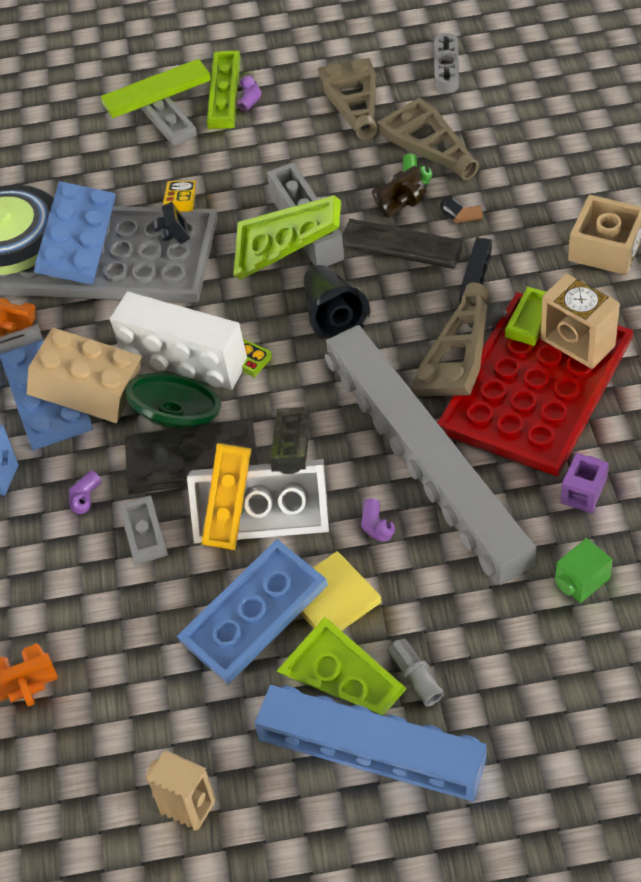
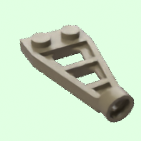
[318,58,378,140]
[376,97,479,180]
[410,283,490,397]

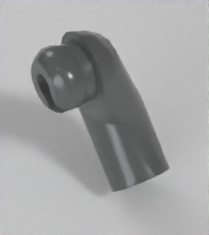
[468,302,507,328]

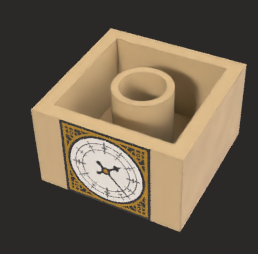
[568,195,641,275]
[540,273,620,369]

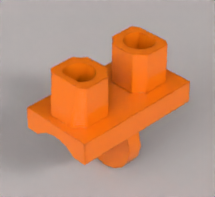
[0,298,36,337]
[0,643,58,707]

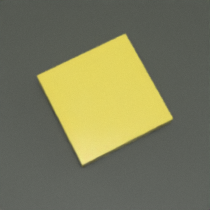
[300,551,381,631]

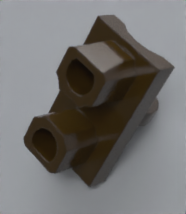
[372,166,427,218]

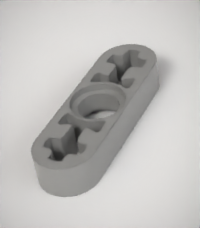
[434,33,459,94]

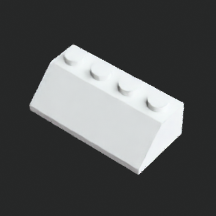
[187,459,329,543]

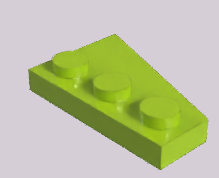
[277,617,406,716]

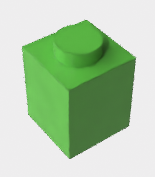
[555,538,613,603]

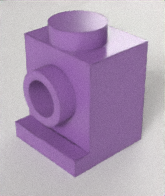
[561,453,609,514]

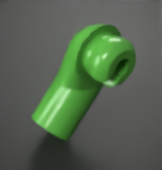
[403,154,432,185]

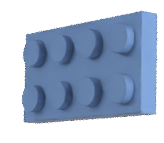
[34,181,116,285]
[0,339,93,451]
[177,539,328,685]

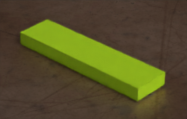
[206,51,241,129]
[101,58,211,119]

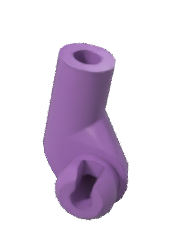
[237,75,261,112]
[69,470,102,514]
[361,498,395,542]

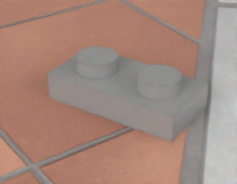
[119,495,168,565]

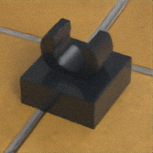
[153,201,190,244]

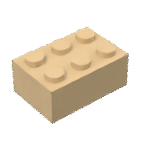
[26,327,142,423]

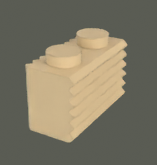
[146,750,216,831]

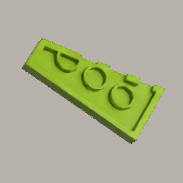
[233,195,341,280]

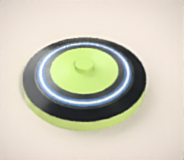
[0,185,54,275]

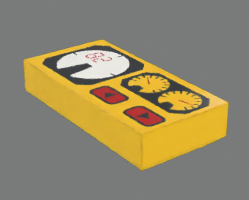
[163,180,196,212]

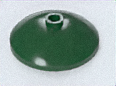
[125,373,221,429]

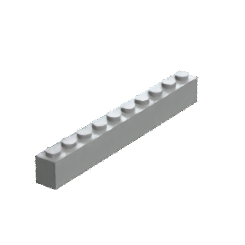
[325,325,536,585]

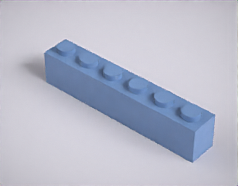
[254,685,486,802]

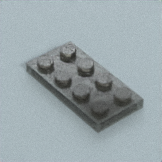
[125,418,258,495]

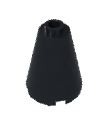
[303,265,370,340]

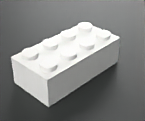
[110,291,247,390]

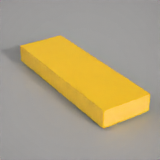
[201,443,252,550]

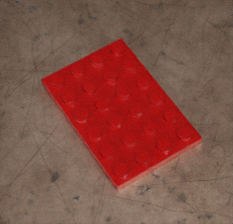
[437,292,634,477]

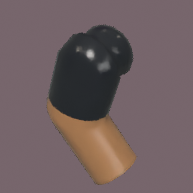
[440,197,483,223]

